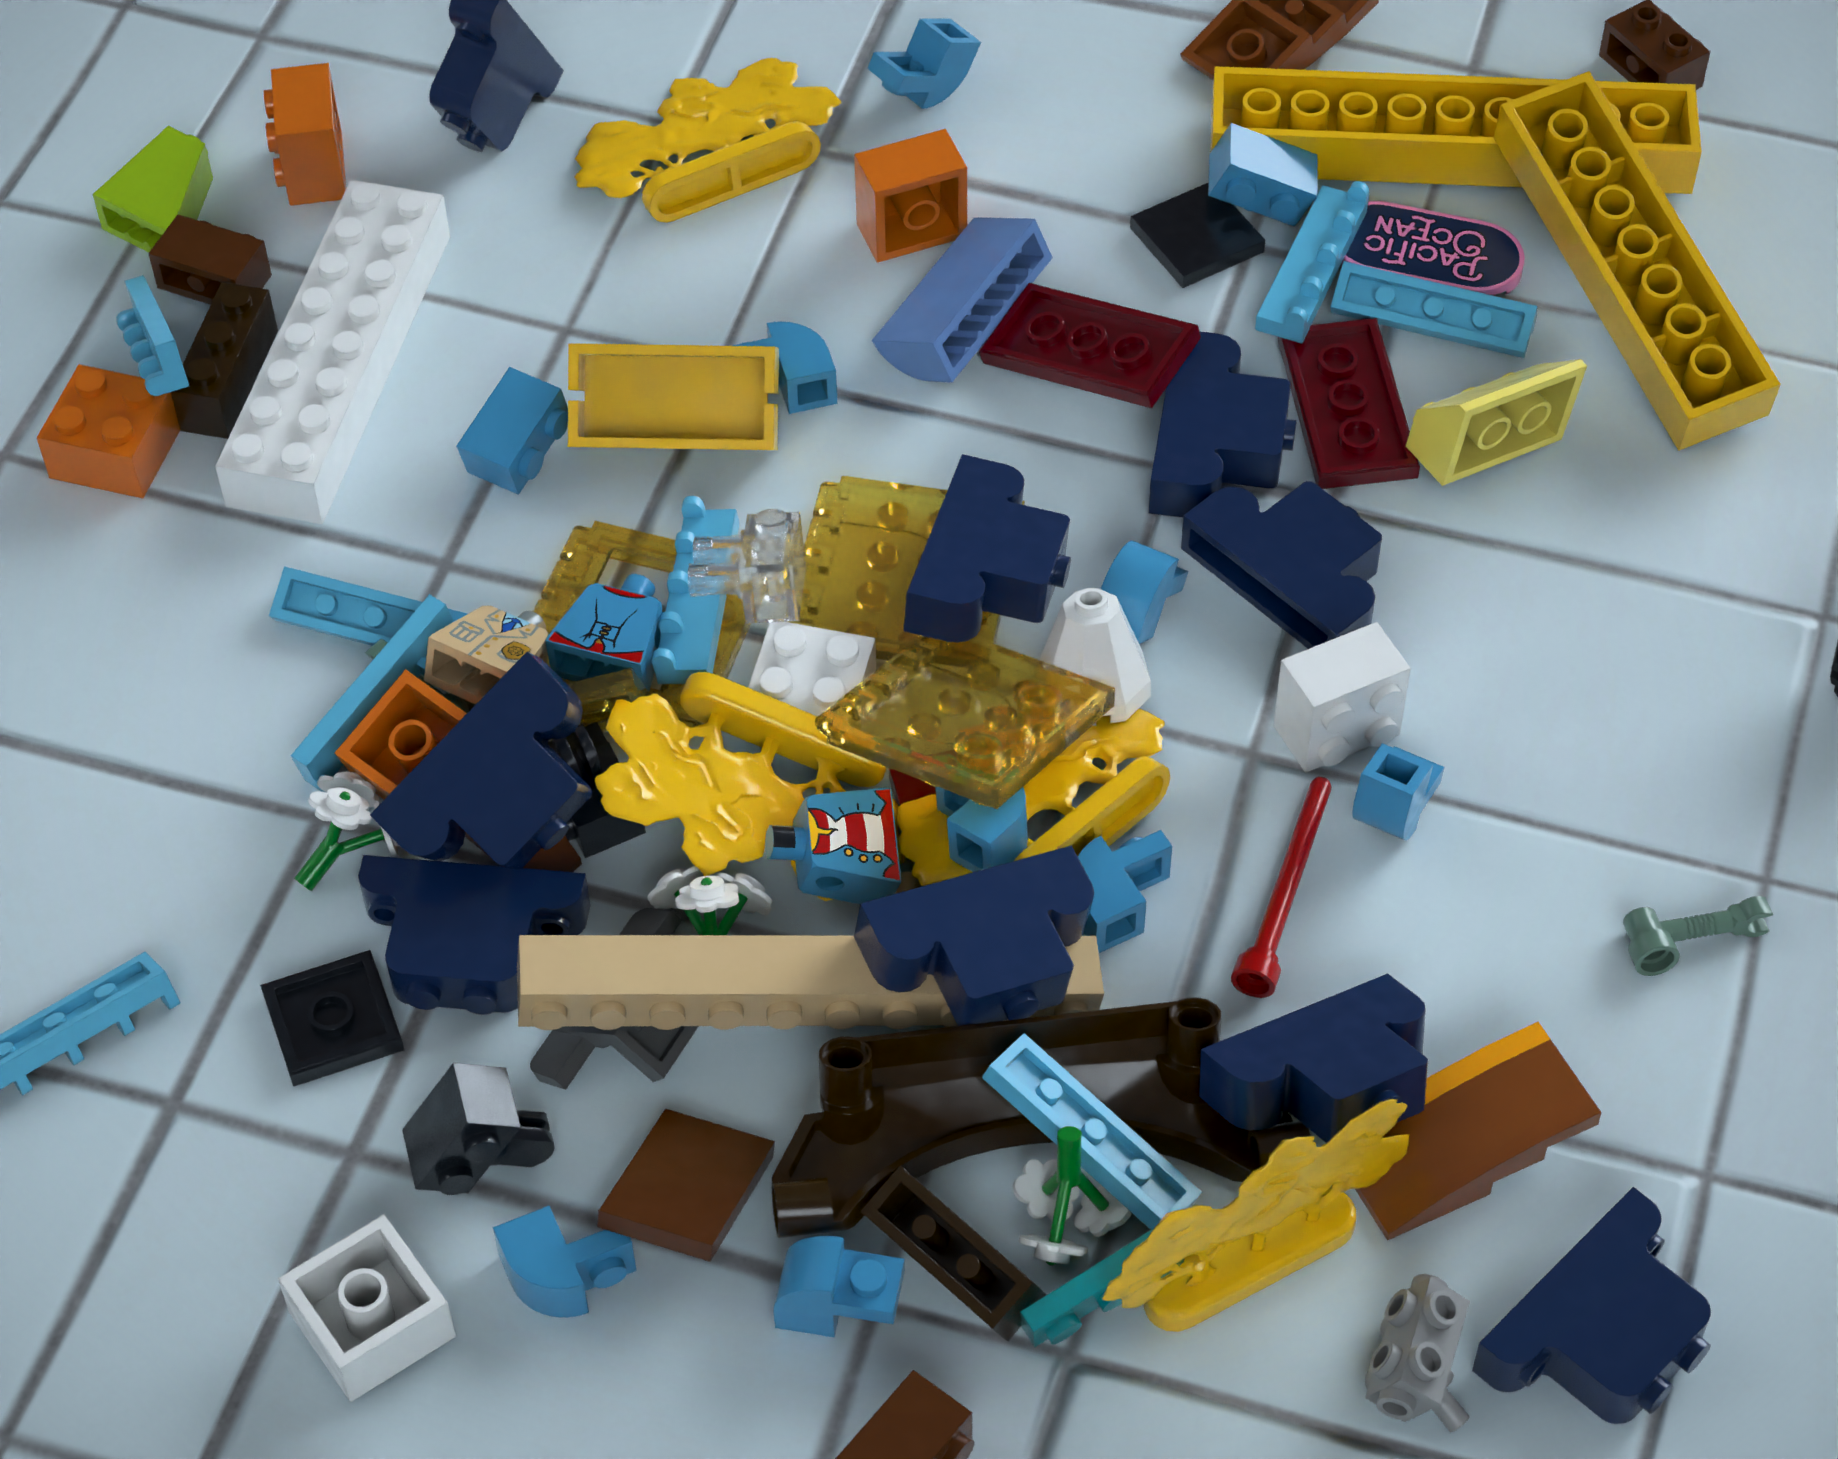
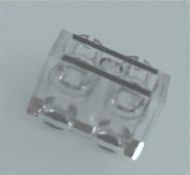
[688,509,806,624]

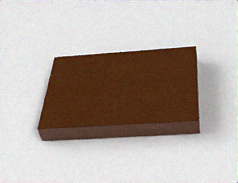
[597,1108,775,1262]

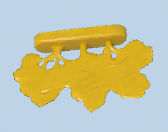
[574,58,842,223]
[595,672,906,901]
[897,692,1170,886]
[1103,1099,1409,1332]

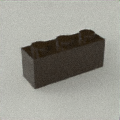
[171,282,278,439]
[860,1165,1047,1342]

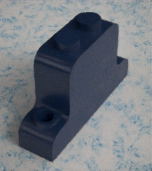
[429,0,564,152]
[358,855,590,1015]
[1472,1187,1711,1424]

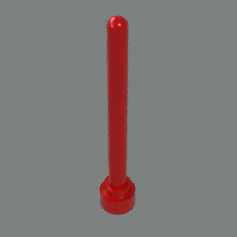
[1231,777,1332,998]

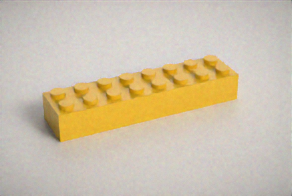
[1494,71,1781,451]

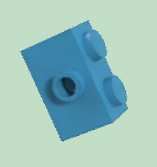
[1208,123,1318,227]
[456,367,568,495]

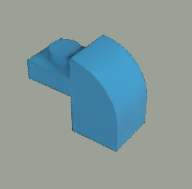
[867,18,981,109]
[733,322,838,414]
[1101,540,1189,644]
[1352,743,1445,841]
[934,758,1028,872]
[1078,830,1172,953]
[493,1205,637,1318]
[774,1236,905,1337]

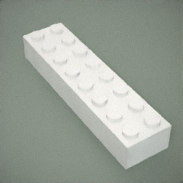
[215,180,450,524]

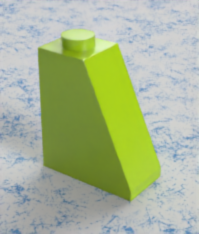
[92,126,213,252]

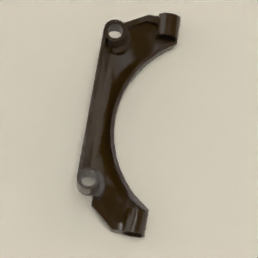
[771,998,1311,1238]

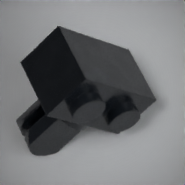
[548,722,646,858]
[402,1063,555,1195]

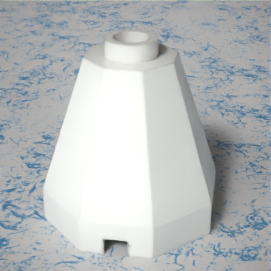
[1037,588,1151,727]

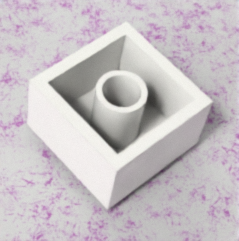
[746,619,877,742]
[1274,622,1411,773]
[278,1214,456,1402]

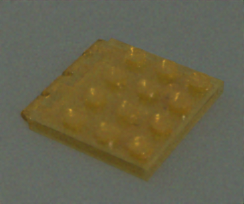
[783,476,1025,675]
[815,635,1115,809]

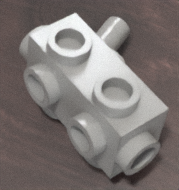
[1365,1274,1470,1432]

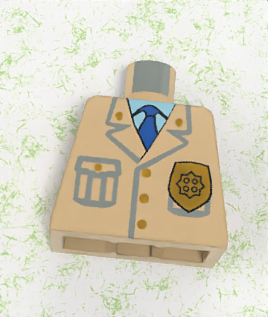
[424,606,549,704]

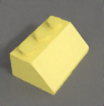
[1406,359,1587,486]

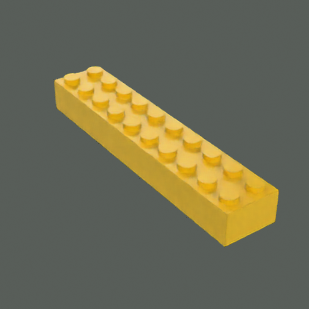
[1210,66,1702,194]

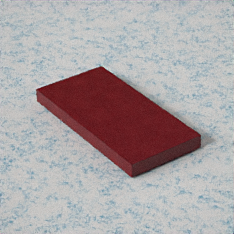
[979,283,1201,409]
[1278,318,1420,489]

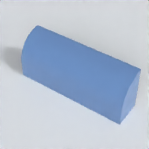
[872,217,1053,383]

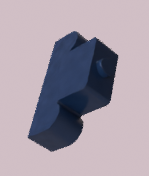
[1149,331,1297,517]
[904,454,1071,643]
[1181,481,1382,649]
[370,651,592,870]
[854,845,1094,1026]
[1199,973,1428,1143]

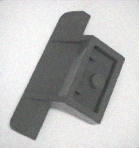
[530,908,699,1090]

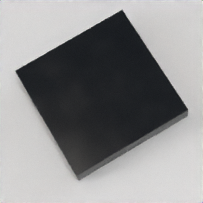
[1130,182,1266,288]
[260,950,404,1087]

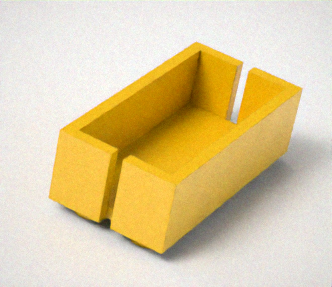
[568,343,779,450]

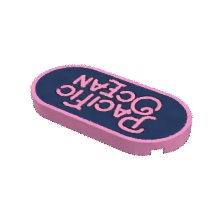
[1341,201,1524,296]

